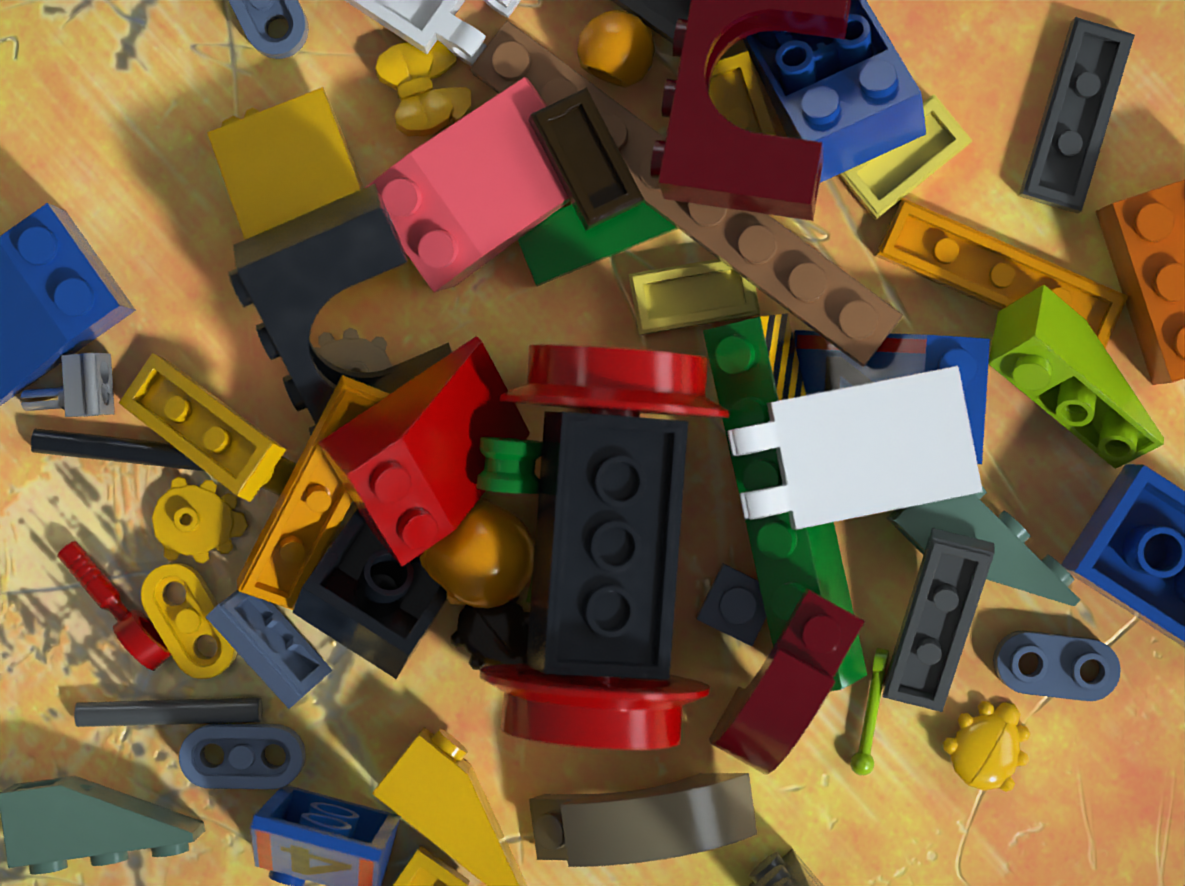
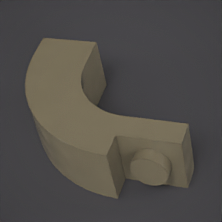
[529,773,757,867]

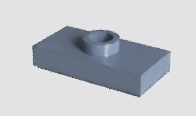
[206,590,332,709]

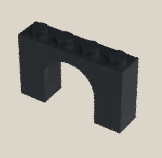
[228,184,453,436]

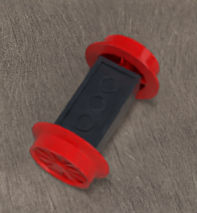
[480,344,730,750]

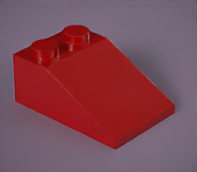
[318,336,530,567]

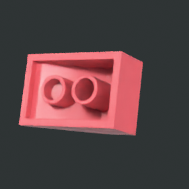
[365,77,570,293]

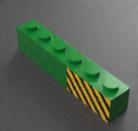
[703,313,868,691]

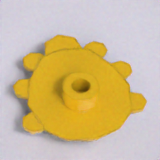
[152,476,248,564]
[943,701,1031,792]

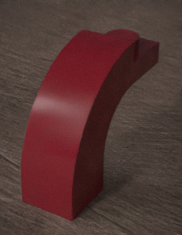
[709,588,865,775]

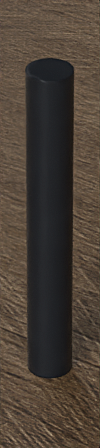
[31,428,204,471]

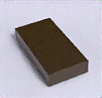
[529,88,644,231]

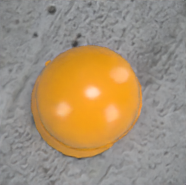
[420,497,535,608]

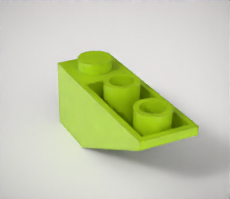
[988,284,1164,469]

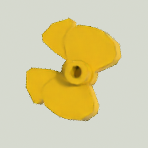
[375,41,471,136]

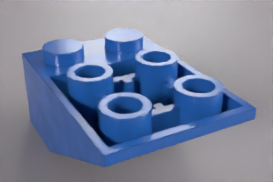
[743,0,926,183]

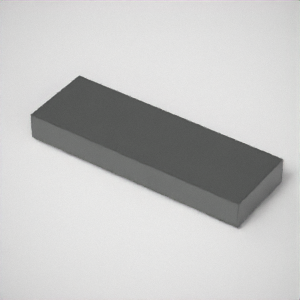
[1019,17,1135,214]
[882,528,995,712]

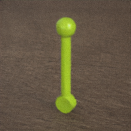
[850,648,889,776]

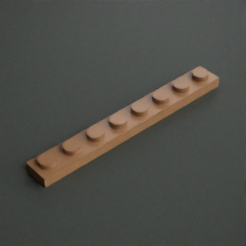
[470,20,903,368]

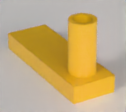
[119,352,297,502]

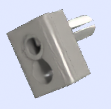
[20,353,115,417]

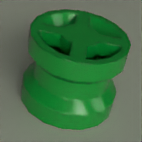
[476,437,543,494]

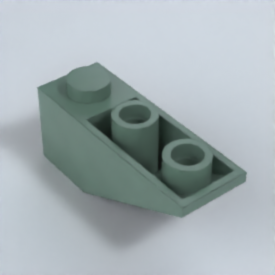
[887,487,1080,606]
[0,776,205,875]

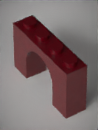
[650,0,851,221]

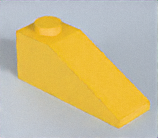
[372,727,527,886]

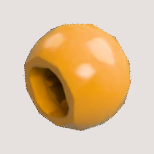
[577,10,655,88]

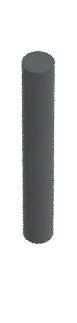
[74,698,262,727]

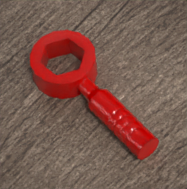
[57,541,171,671]

